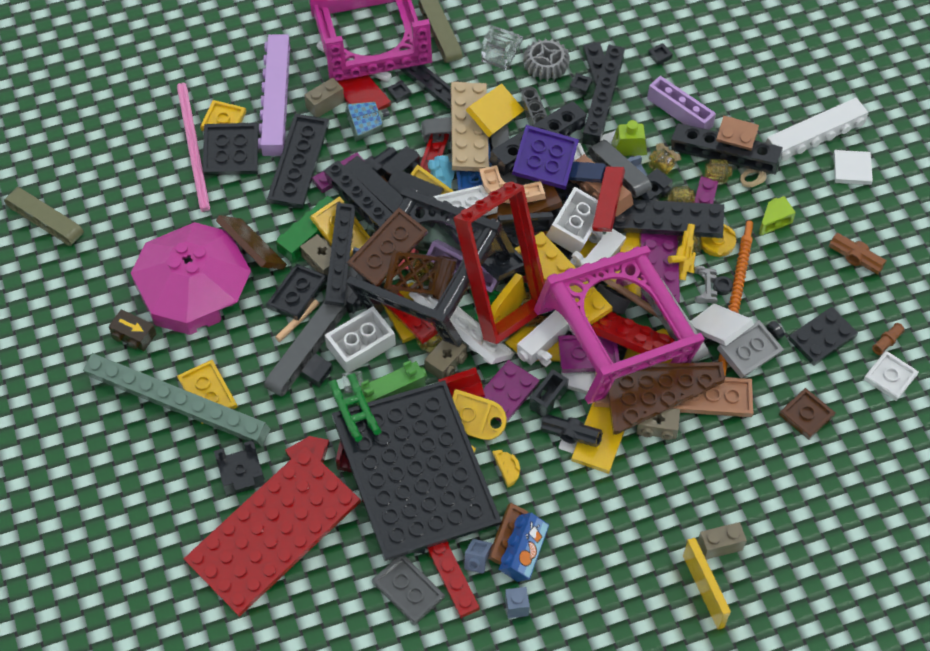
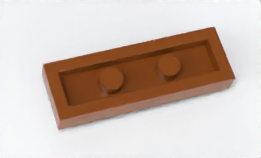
[488,503,528,565]

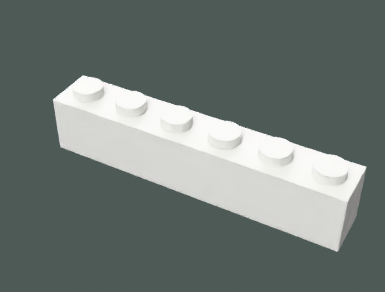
[766,98,868,161]

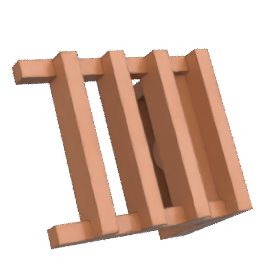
[716,116,759,151]

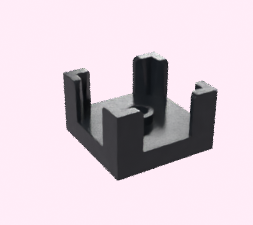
[214,440,265,496]

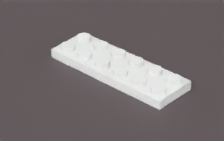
[408,286,515,364]

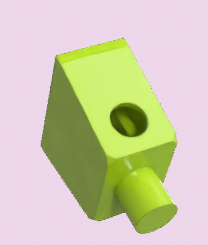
[612,120,647,156]

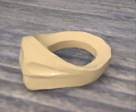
[740,169,767,188]

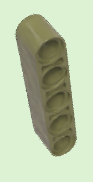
[418,0,463,63]
[4,187,84,246]

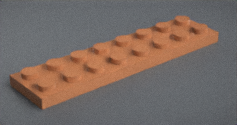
[594,371,753,417]

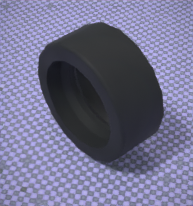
[596,284,630,314]

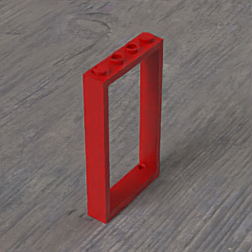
[453,182,545,344]

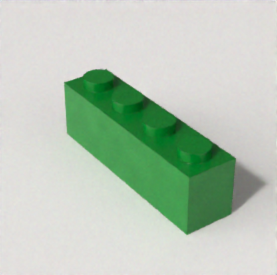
[276,196,334,263]

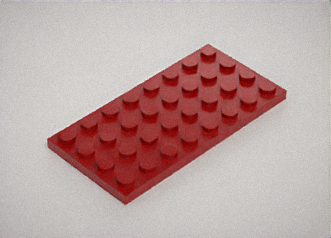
[183,447,361,617]

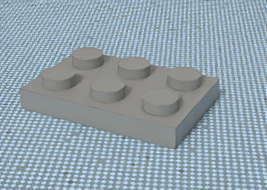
[717,320,784,379]

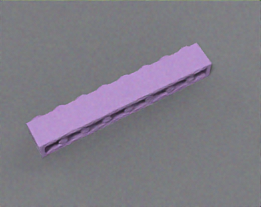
[258,34,290,156]

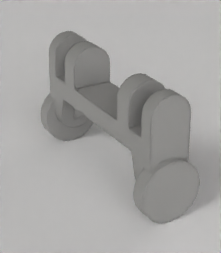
[694,266,718,304]

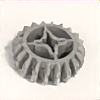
[523,38,570,81]

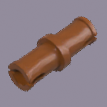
[872,323,905,355]

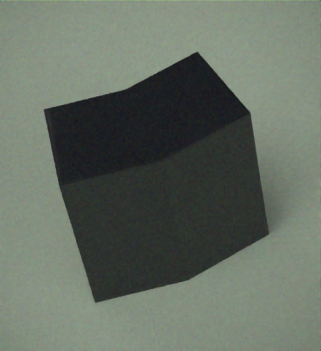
[300,353,333,387]

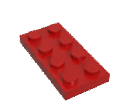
[592,311,675,363]

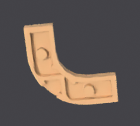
[479,165,546,203]

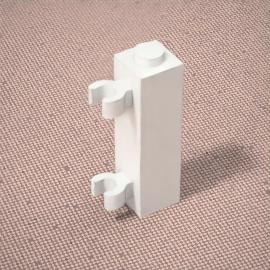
[570,229,626,267]
[517,310,574,367]

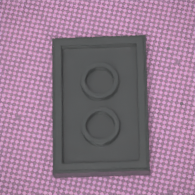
[371,555,445,626]

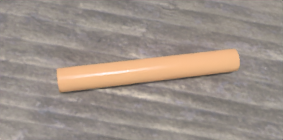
[275,299,320,342]

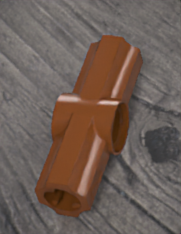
[829,233,887,275]

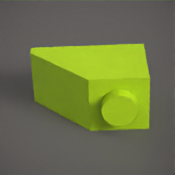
[759,196,796,235]

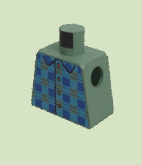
[345,102,390,141]

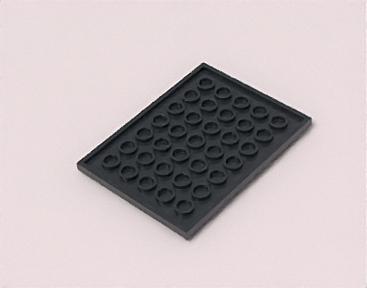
[332,380,502,561]

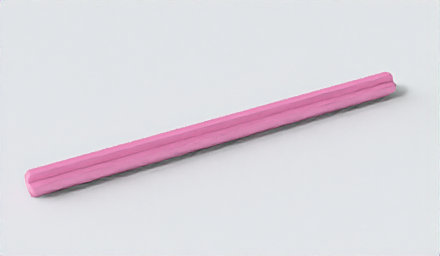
[177,83,210,212]

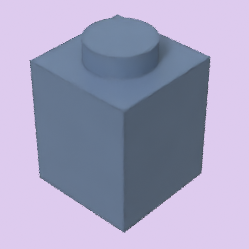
[505,587,530,618]

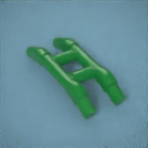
[329,373,381,442]

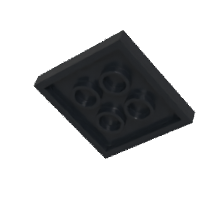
[203,123,259,175]

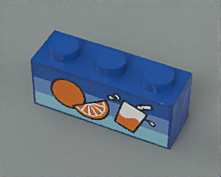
[499,513,549,582]

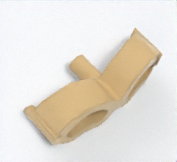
[656,143,681,162]

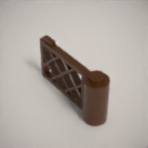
[384,250,457,300]

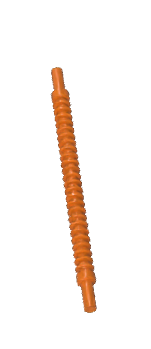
[718,221,753,376]

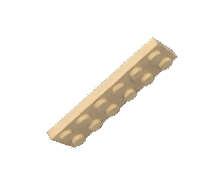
[451,82,489,172]

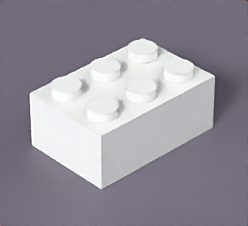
[546,187,598,253]
[325,306,396,374]

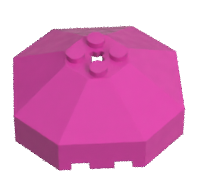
[131,222,251,335]

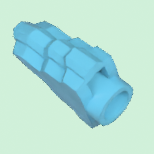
[428,156,456,188]

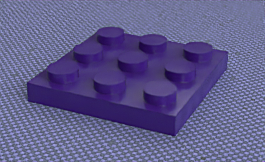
[512,125,579,189]

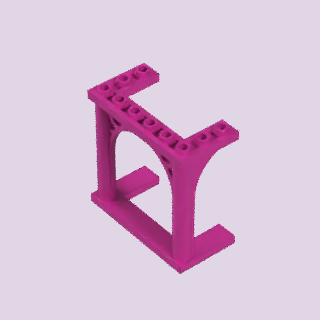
[309,0,432,81]
[534,245,705,404]

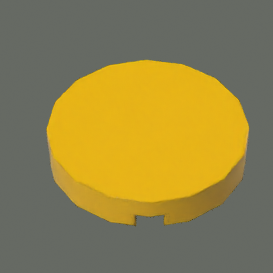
[699,224,736,257]

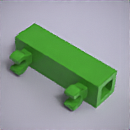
[353,360,427,405]

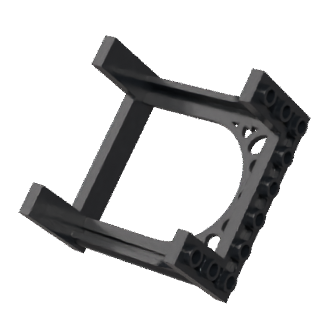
[346,188,515,347]

